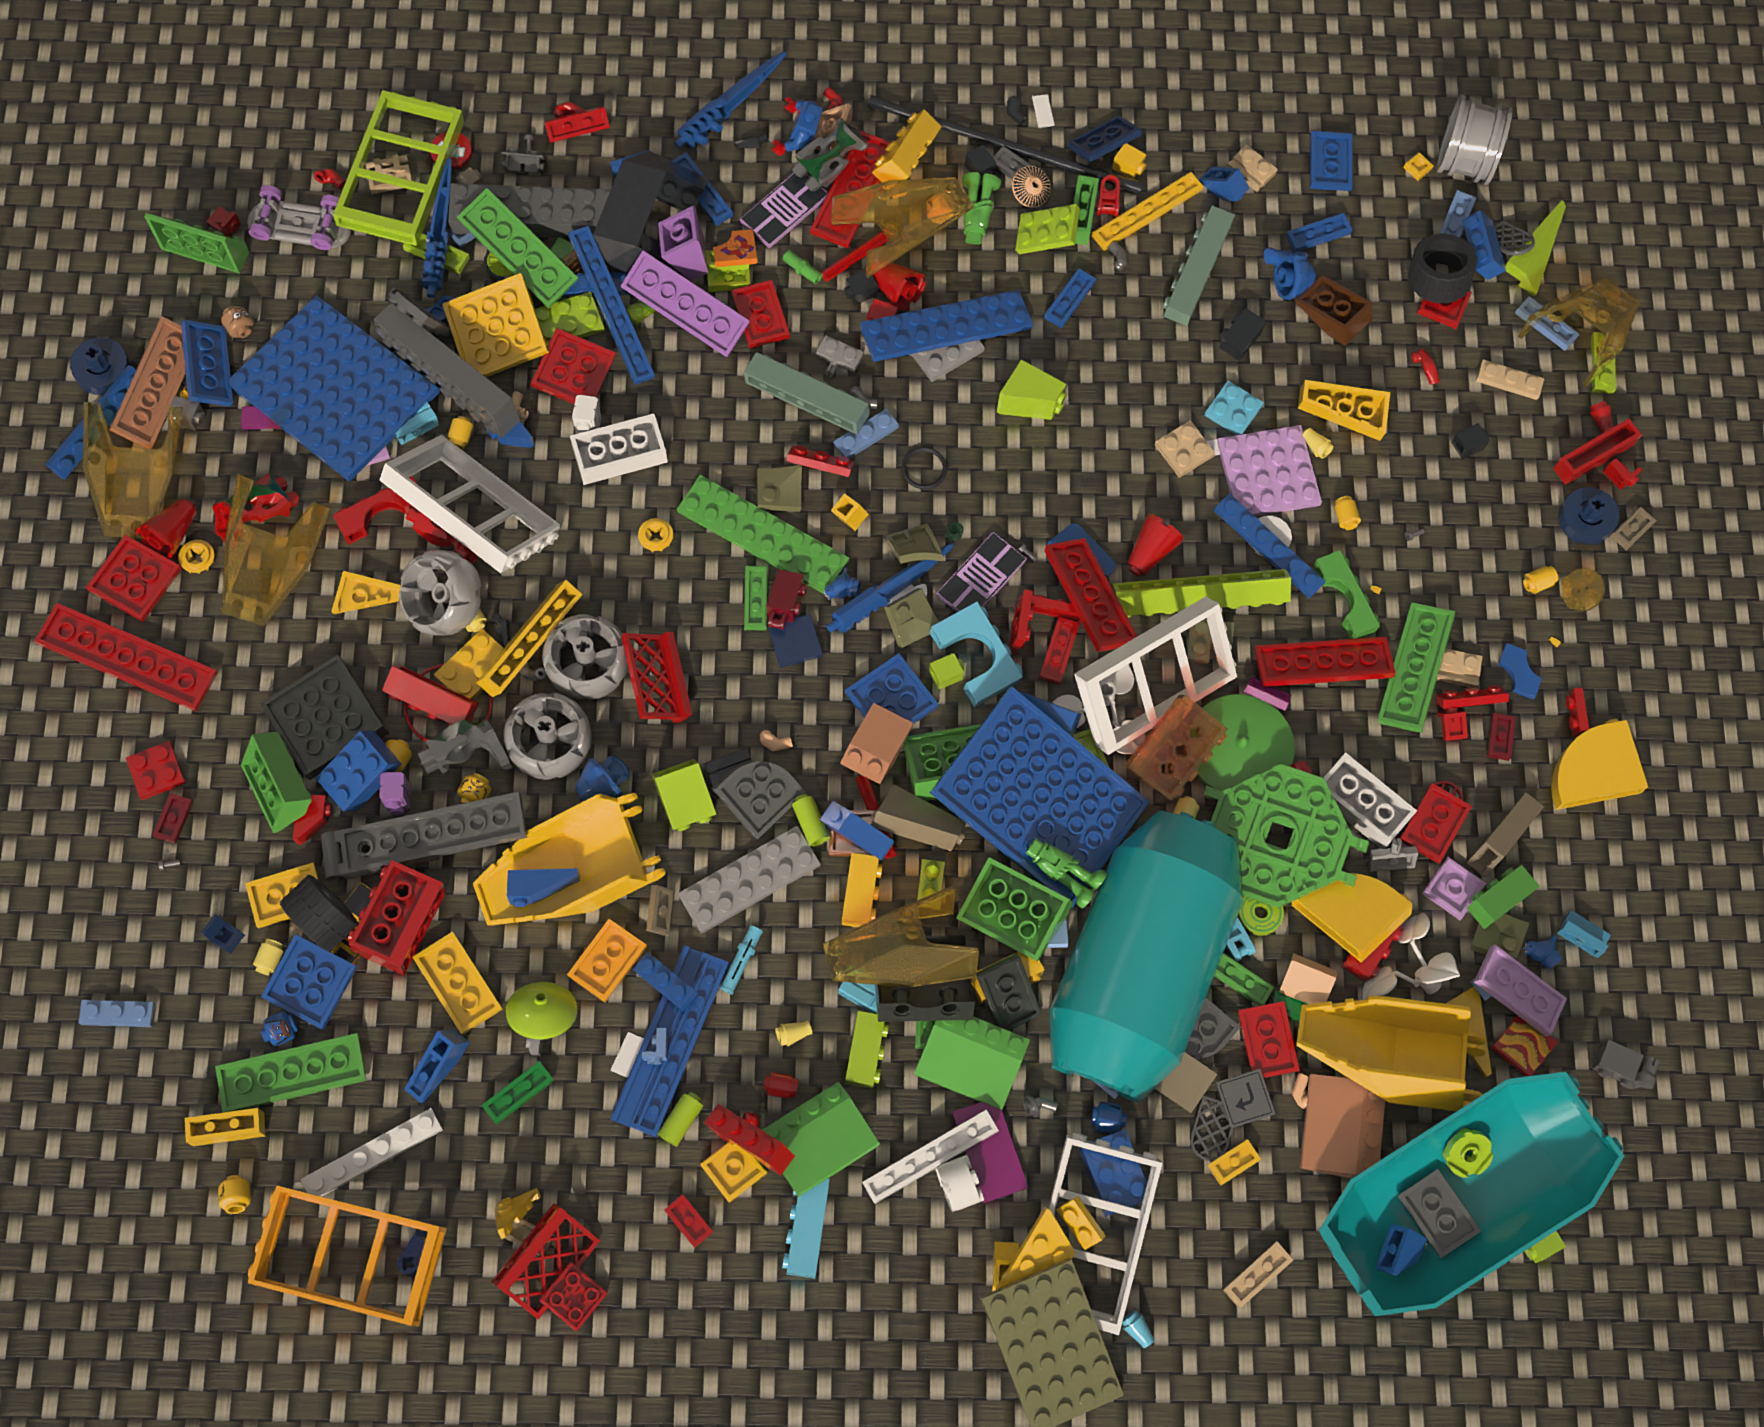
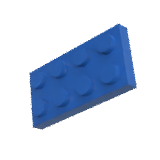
[181,319,233,407]

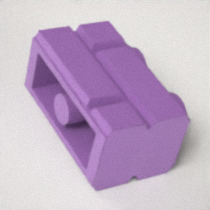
[380,772,411,815]

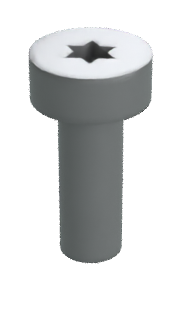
[524,135,534,154]
[1404,529,1425,541]
[1018,544,1037,561]
[158,860,180,871]

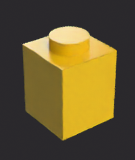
[1112,143,1146,179]
[831,493,869,531]

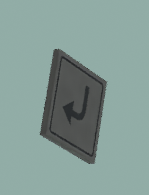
[1216,1069,1275,1128]

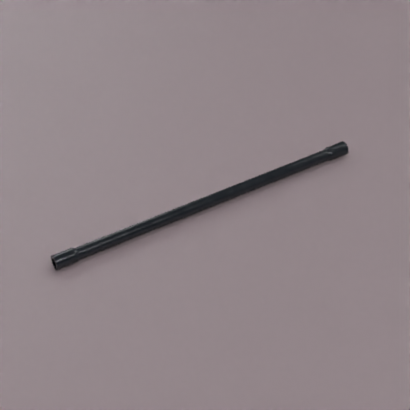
[868,95,1144,194]

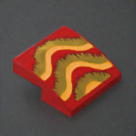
[1491,1015,1558,1077]

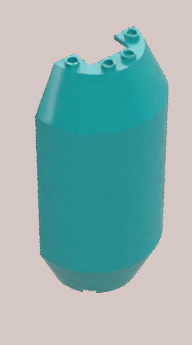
[1049,811,1243,1103]
[1319,1072,1624,1316]

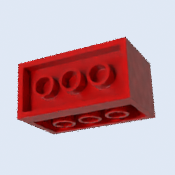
[348,860,446,976]

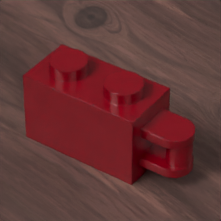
[766,569,808,630]

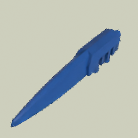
[674,52,787,149]
[422,157,451,298]
[826,543,954,634]

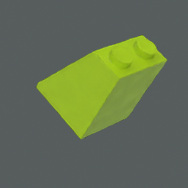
[997,360,1067,420]
[651,759,716,832]

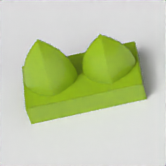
[917,859,945,908]

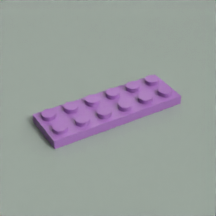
[620,251,751,357]

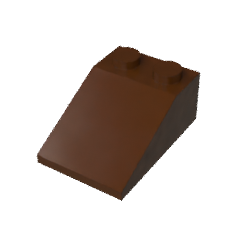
[1295,274,1373,346]

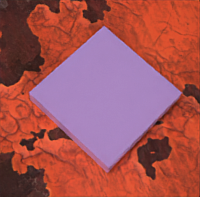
[1422,857,1486,920]

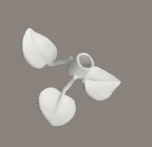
[1053,664,1146,754]
[1363,913,1460,1000]

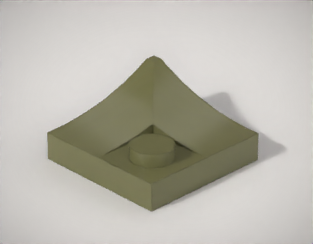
[757,465,802,512]
[886,523,944,564]
[884,588,939,647]
[1471,914,1530,960]

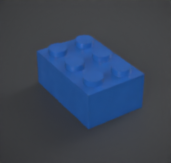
[316,731,402,812]
[1078,1129,1147,1217]

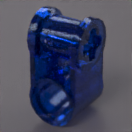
[397,1229,428,1276]

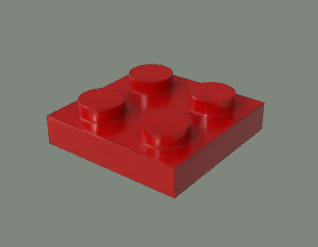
[126,741,186,800]

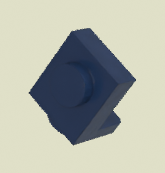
[201,915,245,954]

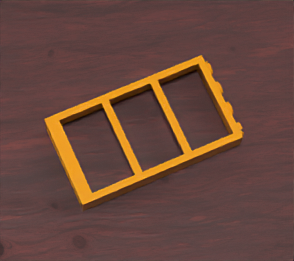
[248,1186,447,1326]

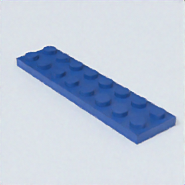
[860,290,1033,362]

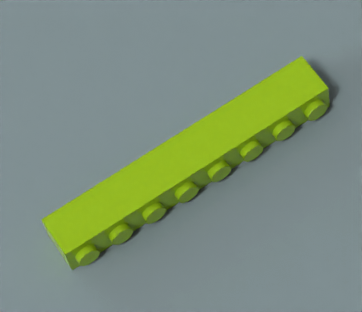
[1112,569,1291,618]

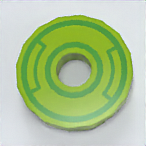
[1238,896,1284,936]

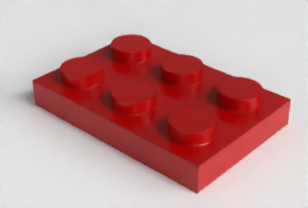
[731,280,790,349]
[1400,783,1472,864]
[1237,1001,1300,1078]

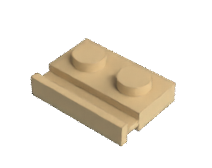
[1226,144,1278,192]
[1437,649,1482,688]

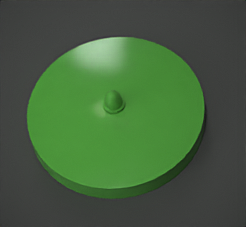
[1186,694,1295,791]

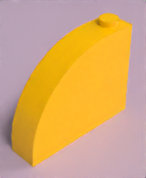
[1551,719,1648,810]
[1292,873,1412,963]

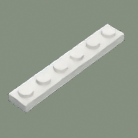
[301,1108,443,1197]
[862,1110,999,1204]

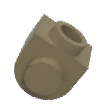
[455,167,483,185]

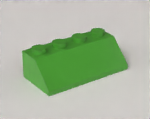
[241,732,311,833]

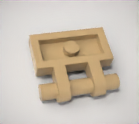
[365,154,412,194]

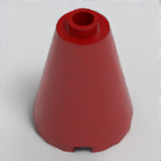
[868,258,926,311]
[136,499,197,559]
[1127,514,1184,576]

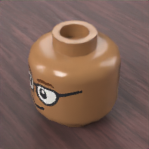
[221,305,254,338]

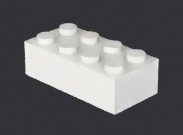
[570,414,667,485]
[1324,752,1417,849]

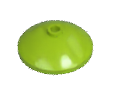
[506,982,577,1039]

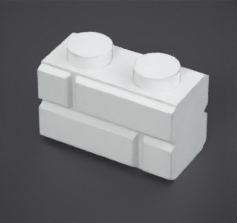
[572,395,601,434]

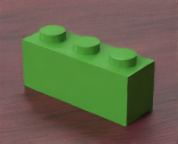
[1073,175,1099,245]
[1466,865,1540,929]

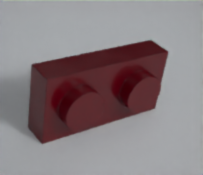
[1487,713,1516,761]
[152,793,194,844]

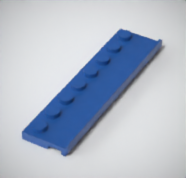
[610,946,729,1138]

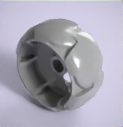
[399,550,481,636]
[542,614,628,700]
[504,693,592,780]

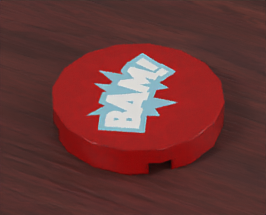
[430,131,472,171]

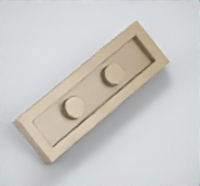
[1476,360,1544,400]
[1223,1242,1293,1309]

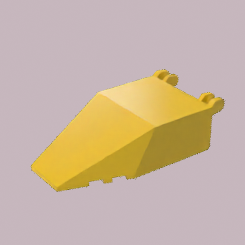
[473,793,666,926]
[1297,995,1487,1111]

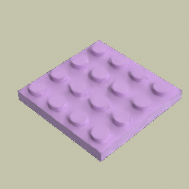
[1217,425,1322,516]

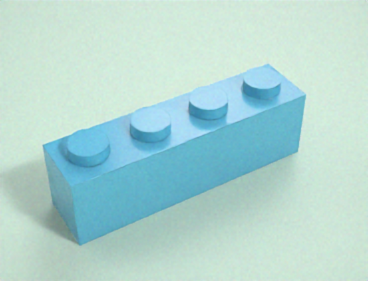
[783,1179,830,1279]

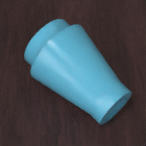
[1122,1310,1155,1348]

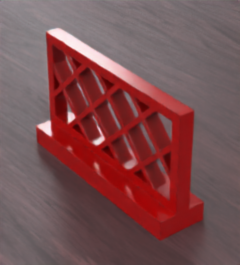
[621,632,692,723]
[491,1203,600,1320]

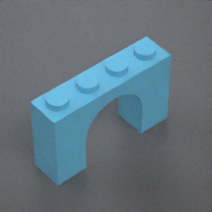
[929,602,1023,708]

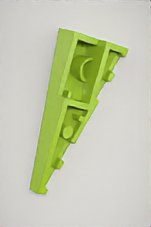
[1505,200,1566,297]

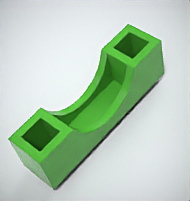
[1312,550,1380,639]

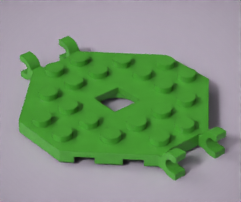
[1204,764,1369,908]

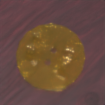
[1562,568,1605,612]

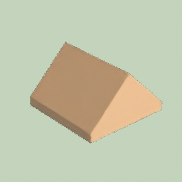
[812,103,851,150]
[1279,953,1337,1004]

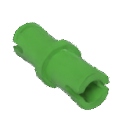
[783,250,822,285]

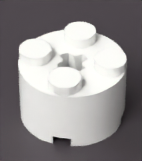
[935,1155,984,1212]

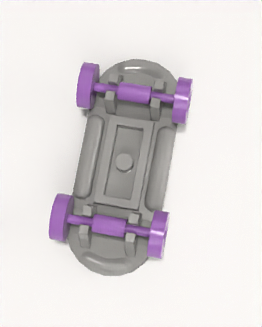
[247,185,351,250]

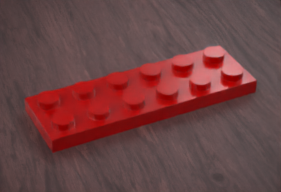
[810,130,891,249]
[1044,538,1138,652]
[1255,637,1396,687]

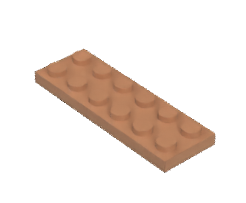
[109,316,186,450]

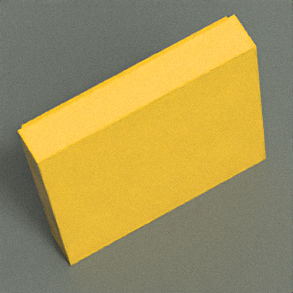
[700,1143,767,1203]

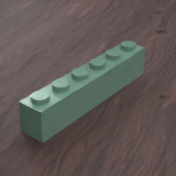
[1163,206,1235,326]
[744,352,870,434]

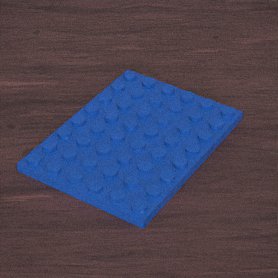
[229,295,440,482]
[929,687,1150,908]

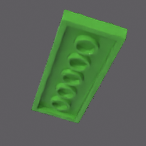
[457,188,579,309]
[1377,602,1455,733]
[215,1033,367,1113]

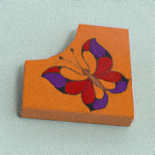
[713,229,757,267]

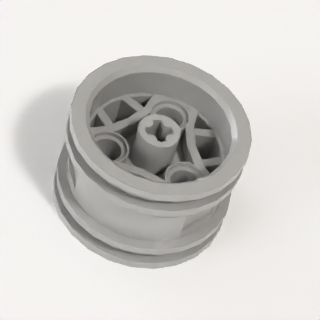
[1436,94,1513,185]

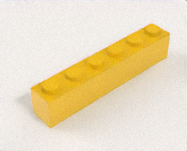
[476,580,583,697]

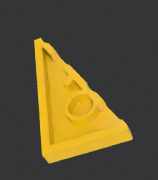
[332,571,401,614]
[1446,987,1492,1078]
[494,1188,541,1239]

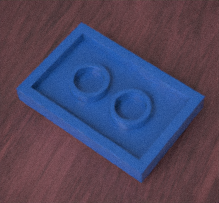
[1310,131,1352,191]

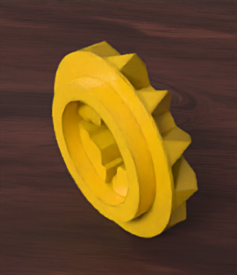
[638,518,673,552]
[178,540,215,574]

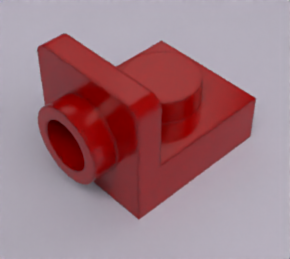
[206,206,241,237]
[1603,458,1642,490]
[1437,707,1468,741]

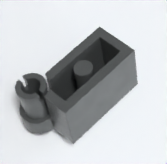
[1592,1040,1660,1089]

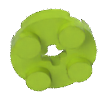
[1442,1128,1493,1177]

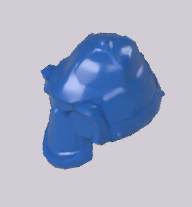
[1264,247,1317,300]
[575,756,630,801]

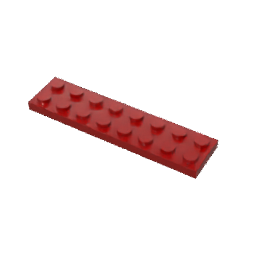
[34,603,218,712]

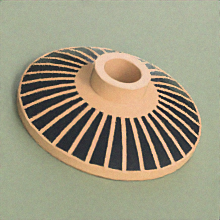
[1012,166,1050,208]

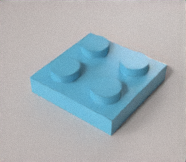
[1204,381,1264,435]

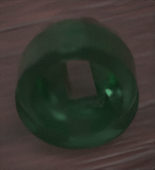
[946,522,964,541]

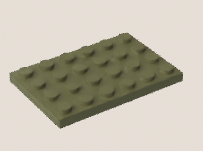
[980,1258,1124,1427]

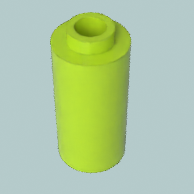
[792,794,830,847]
[657,1092,703,1147]

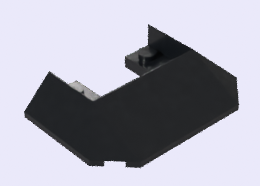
[593,151,707,274]

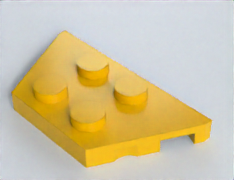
[996,1207,1076,1289]

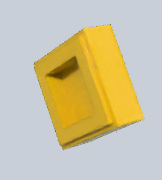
[1403,152,1434,181]

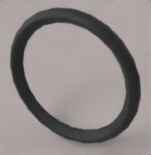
[902,447,947,489]

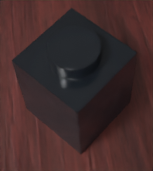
[965,145,997,182]
[844,269,878,305]
[1451,423,1490,460]

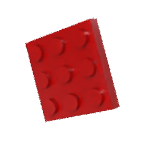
[531,328,616,405]
[86,535,182,622]

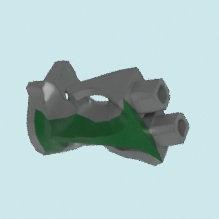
[792,117,869,192]
[417,719,513,774]

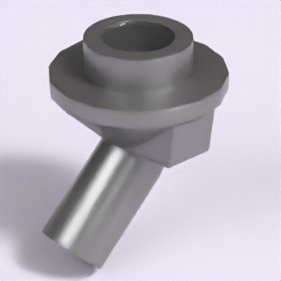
[1023,1095,1058,1117]

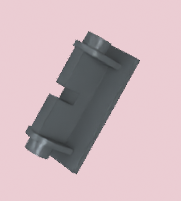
[501,149,546,174]

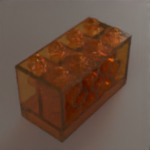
[1123,695,1228,801]

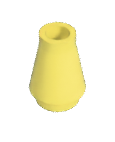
[1302,428,1333,459]
[775,1021,812,1047]

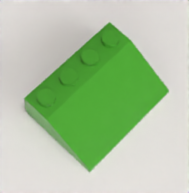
[144,213,249,273]
[903,724,981,801]
[956,857,1074,962]
[914,1017,1030,1110]
[762,1082,880,1197]

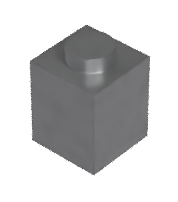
[166,396,205,431]

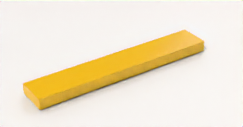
[1092,172,1204,251]

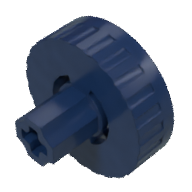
[70,337,131,395]
[1558,487,1619,545]

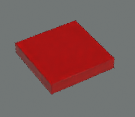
[1417,291,1472,329]

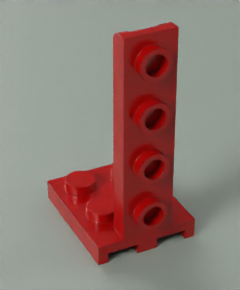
[1009,589,1082,655]

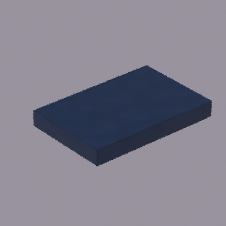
[1068,115,1142,162]

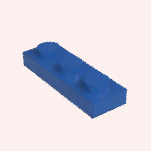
[1286,213,1352,253]
[1044,269,1096,329]
[633,952,698,1011]

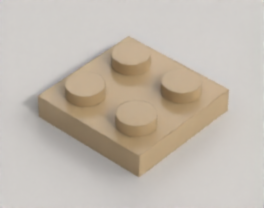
[1155,420,1215,478]

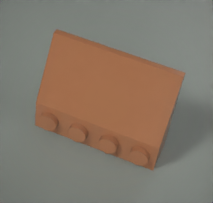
[1300,1074,1385,1179]

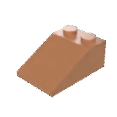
[840,703,914,784]

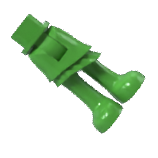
[962,172,1001,245]
[1025,838,1107,908]

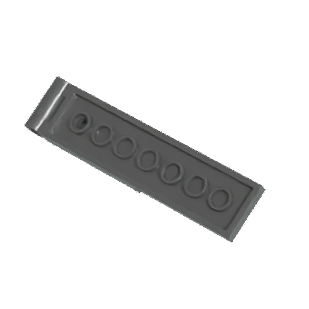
[321,792,527,881]

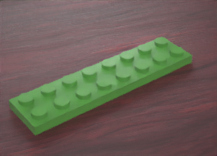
[677,475,849,595]

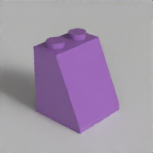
[658,206,708,281]

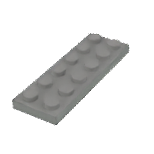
[678,826,820,934]

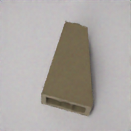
[871,785,966,851]
[1467,793,1544,878]

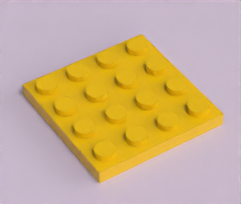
[442,273,549,377]

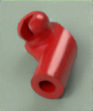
[554,101,585,118]
[314,169,346,189]

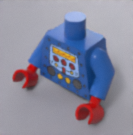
[771,97,823,156]

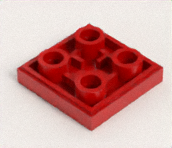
[539,1261,608,1332]

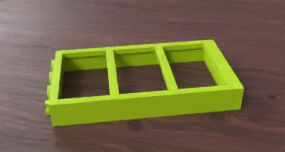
[333,90,464,246]

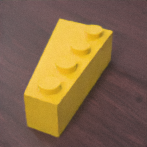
[872,109,942,190]
[1298,380,1390,441]

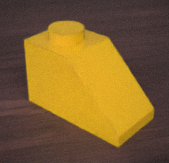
[992,1242,1019,1291]

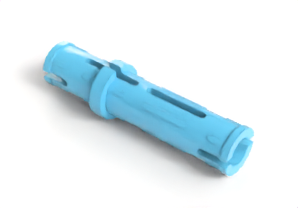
[720,925,763,995]

